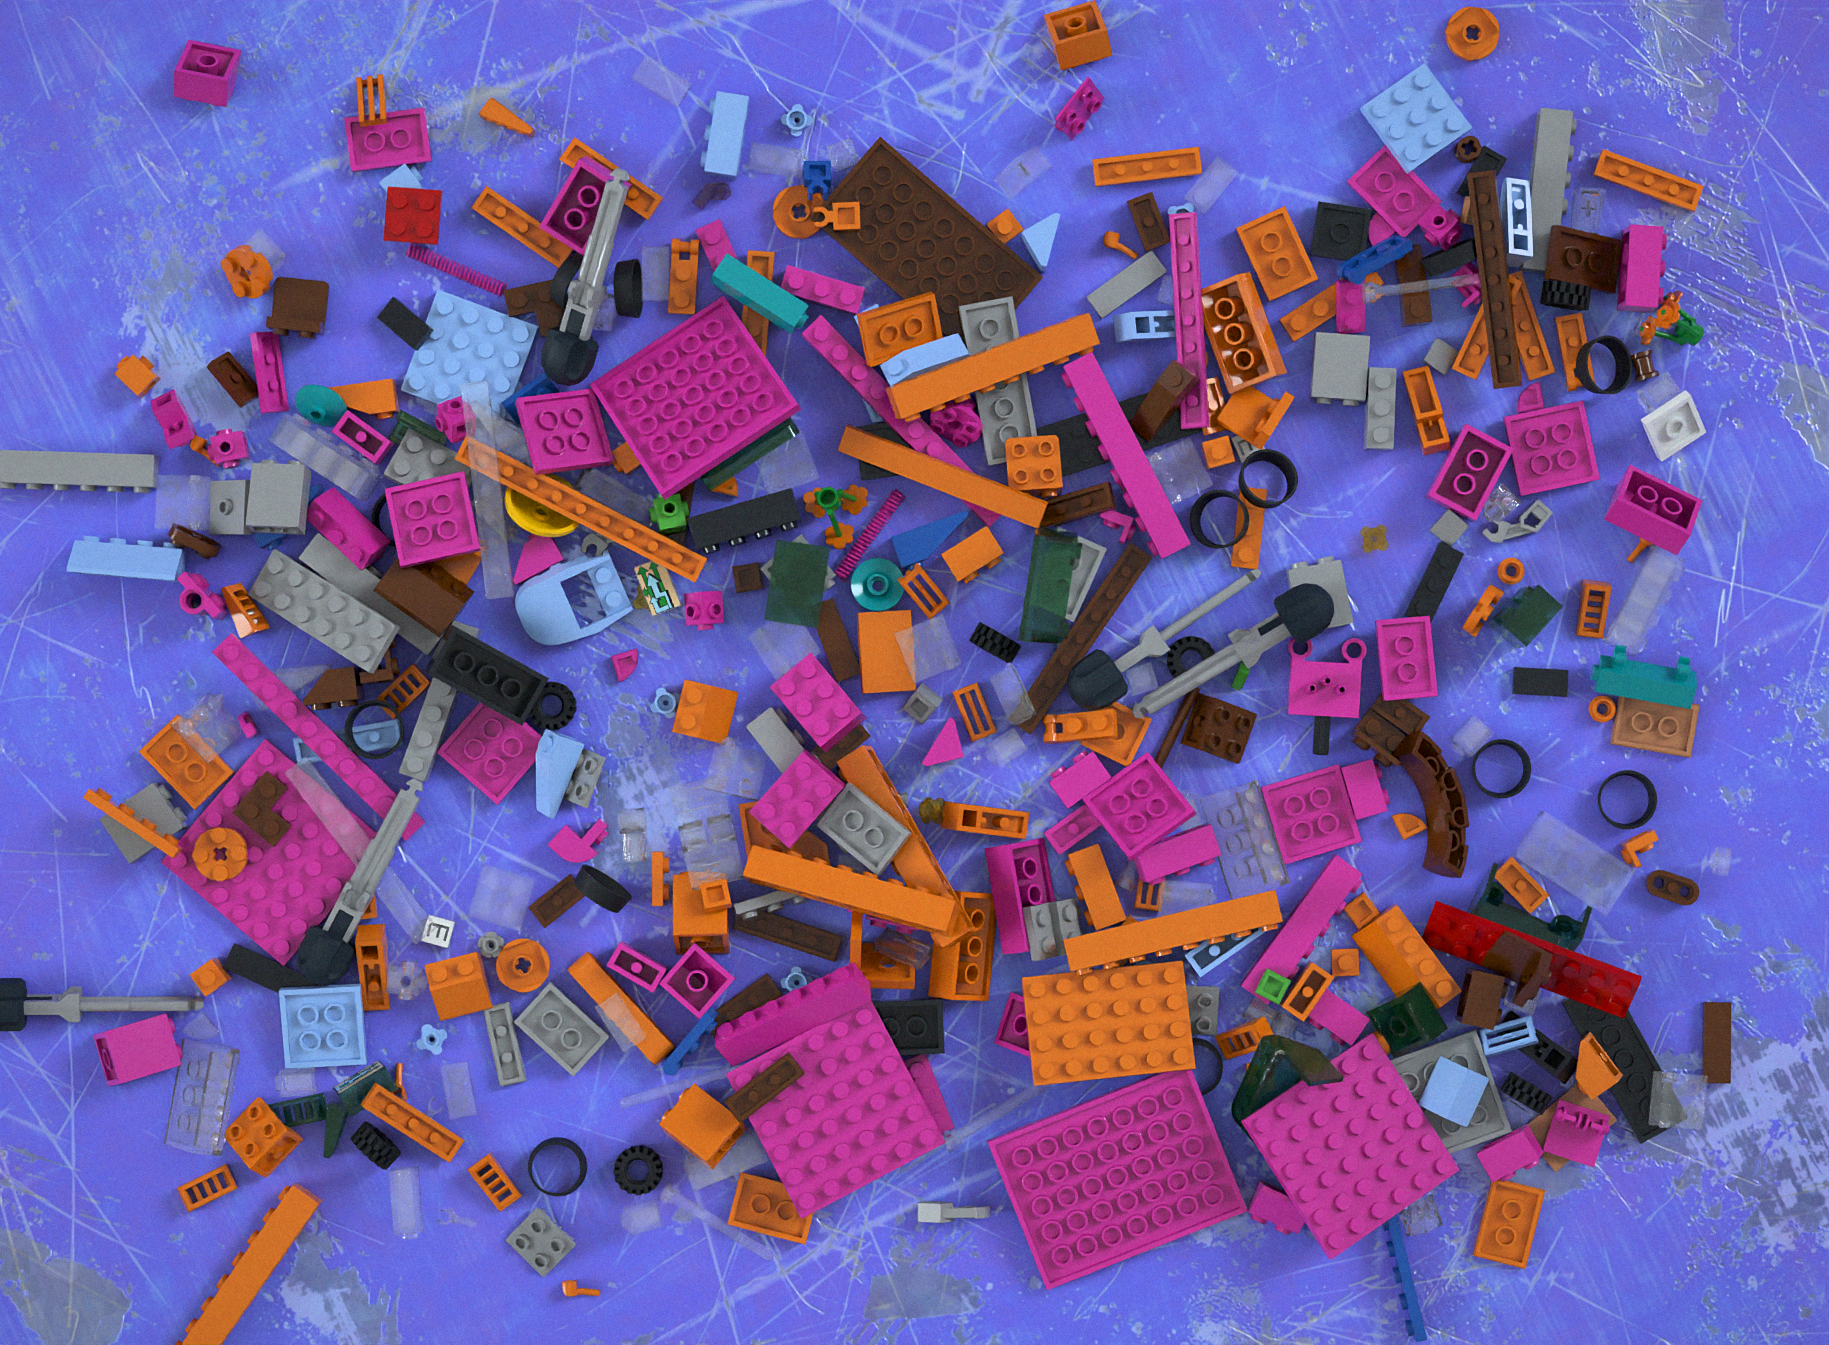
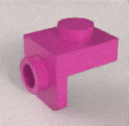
[1448,262,1482,308]

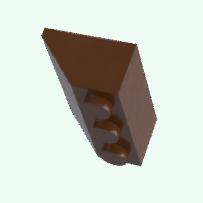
[373,557,475,638]

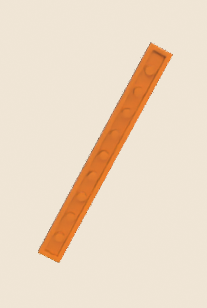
[454,435,708,582]

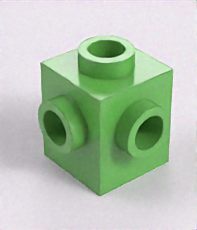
[649,494,689,535]

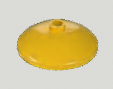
[504,473,580,537]

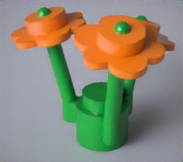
[1639,290,1704,346]
[803,484,868,550]

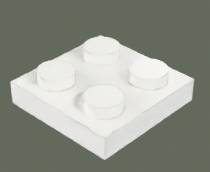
[1641,390,1706,461]

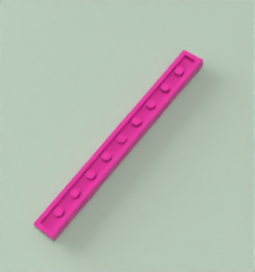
[801,315,1001,527]
[212,633,425,841]

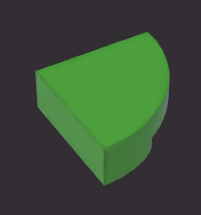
[1231,661,1251,691]

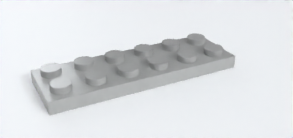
[958,296,1037,466]
[248,548,400,674]

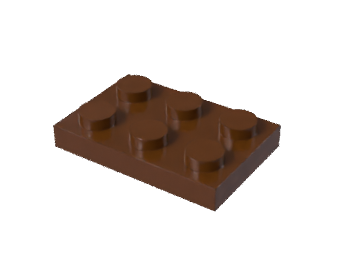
[1544,225,1623,294]

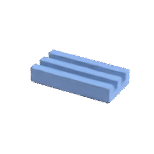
[1479,1015,1539,1058]

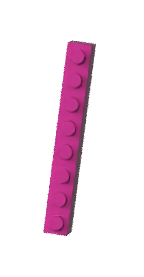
[1061,352,1191,560]

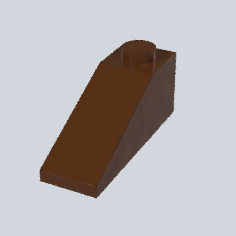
[1395,244,1432,328]
[1129,360,1200,442]

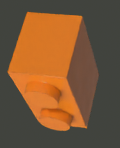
[941,526,1004,584]
[1279,960,1334,1022]

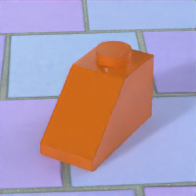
[1575,1032,1623,1100]

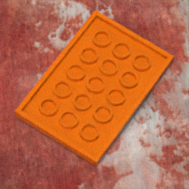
[1021,961,1196,1086]

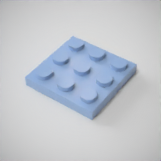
[1360,63,1472,174]
[279,984,367,1069]

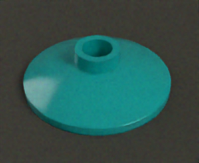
[295,385,347,427]
[851,558,904,611]

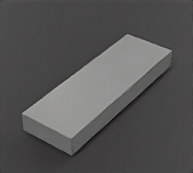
[1086,250,1167,319]
[483,1001,527,1086]

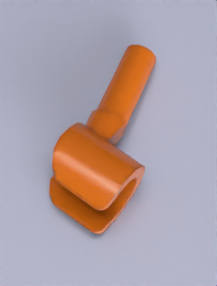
[1103,231,1138,259]
[190,435,219,467]
[1627,538,1653,563]
[389,1063,407,1101]
[562,1280,600,1297]

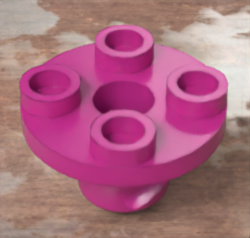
[929,398,983,447]

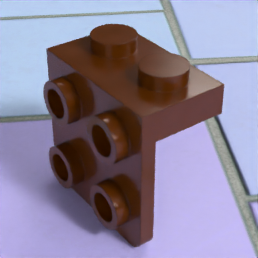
[266,277,329,339]
[1482,931,1553,1008]

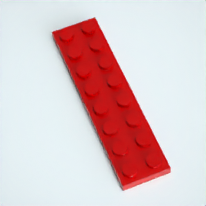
[1422,901,1642,1018]

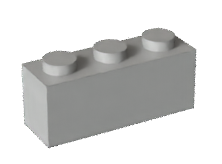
[1363,367,1397,451]

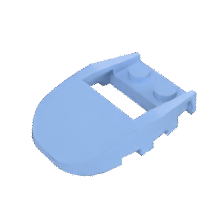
[515,550,633,645]

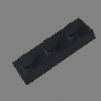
[1404,542,1464,623]

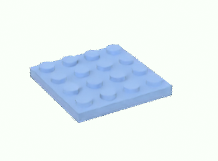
[401,290,539,428]

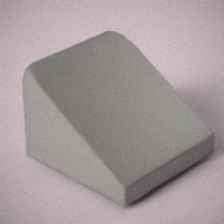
[1422,337,1459,376]
[1430,509,1469,547]
[902,683,943,725]

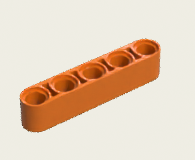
[567,951,676,1066]

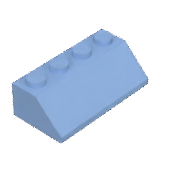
[67,536,187,582]

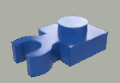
[804,161,831,201]

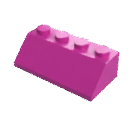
[984,838,1055,955]

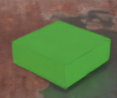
[1254,968,1291,1005]

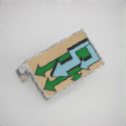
[633,560,684,617]
[989,662,1037,726]

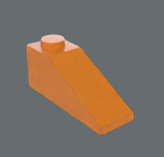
[329,378,400,420]
[941,801,1030,839]
[355,924,390,1011]

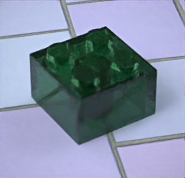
[1366,982,1448,1058]

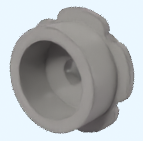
[478,932,505,958]

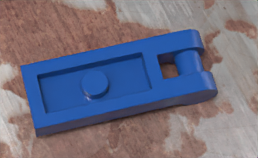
[1337,234,1413,285]
[663,1007,719,1076]

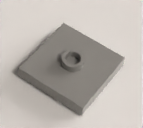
[209,480,251,535]

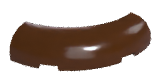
[1392,730,1469,878]

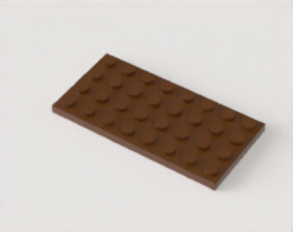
[810,137,1043,344]

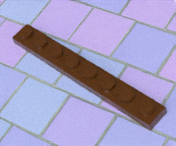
[1467,170,1522,389]
[1008,542,1153,735]

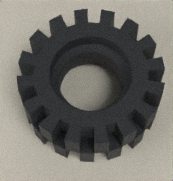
[1540,280,1592,311]
[969,622,1021,665]
[1167,636,1215,678]
[529,682,577,730]
[1500,1072,1553,1115]
[350,1121,401,1170]
[614,1145,663,1196]

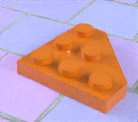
[738,801,831,884]

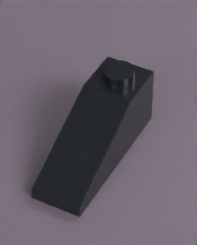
[1497,1011,1578,1084]

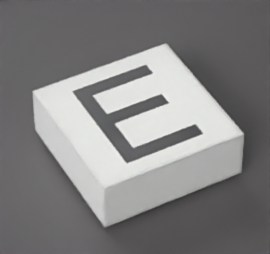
[1231,436,1265,463]
[422,915,455,948]

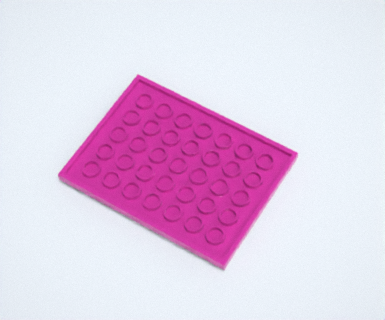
[987,1070,1248,1290]

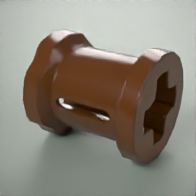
[1454,136,1482,163]
[1631,349,1659,382]

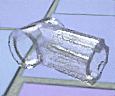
[1483,483,1521,523]
[618,808,648,862]
[1242,997,1299,1046]

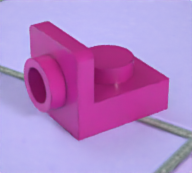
[1099,510,1136,544]

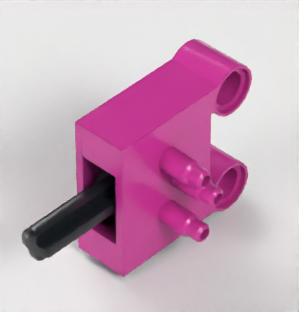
[1286,637,1367,755]

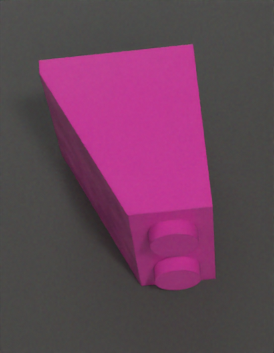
[93,1013,183,1086]

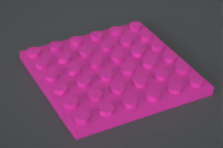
[589,296,801,500]
[161,739,377,966]
[726,1001,946,1219]
[1241,1033,1460,1259]

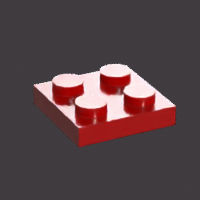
[383,186,443,245]

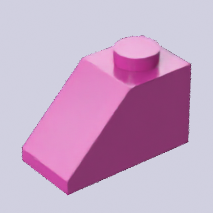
[513,534,565,585]

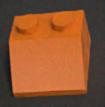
[1044,0,1113,70]
[672,679,739,744]
[424,952,493,1021]

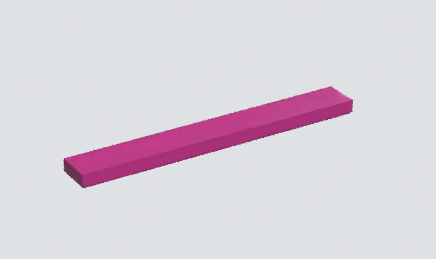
[1169,212,1210,430]

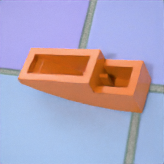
[1402,365,1450,456]

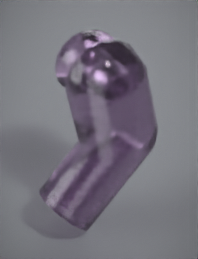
[692,182,731,210]

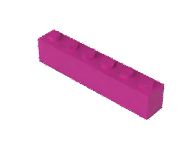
[1239,854,1363,1005]
[715,962,871,1067]

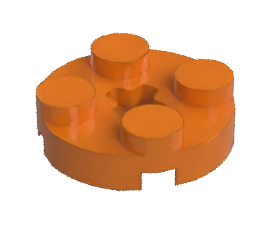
[1445,6,1499,62]
[773,185,824,239]
[221,245,273,298]
[1462,584,1504,637]
[192,827,248,881]
[496,938,551,992]

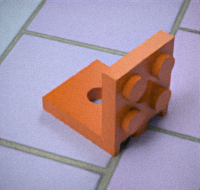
[850,911,916,990]

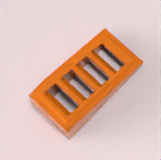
[478,98,536,137]
[1576,579,1612,639]
[221,583,270,638]
[375,664,431,720]
[1214,1017,1275,1060]
[467,1152,522,1212]
[176,1164,238,1213]

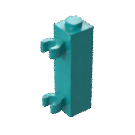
[710,254,809,335]
[1591,645,1697,709]

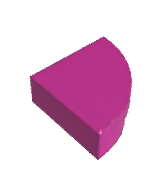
[1368,213,1395,247]
[1517,382,1545,414]
[611,648,638,682]
[237,711,260,739]

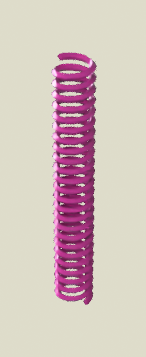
[405,243,507,297]
[834,489,905,582]

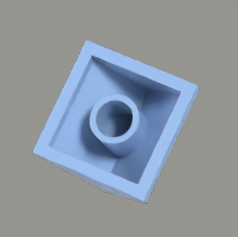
[1021,213,1060,272]
[1418,1056,1490,1127]

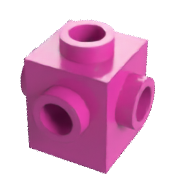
[1417,202,1464,251]
[435,396,476,444]
[207,429,251,469]
[684,591,724,630]

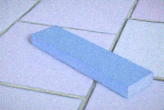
[293,719,404,765]

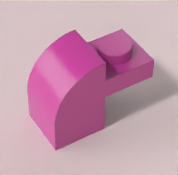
[151,389,197,450]
[548,819,609,863]

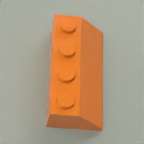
[1202,272,1287,394]
[928,890,997,1001]
[1351,904,1462,1022]

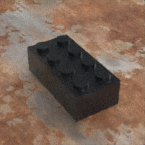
[687,488,802,555]
[424,624,549,726]
[871,998,945,1055]

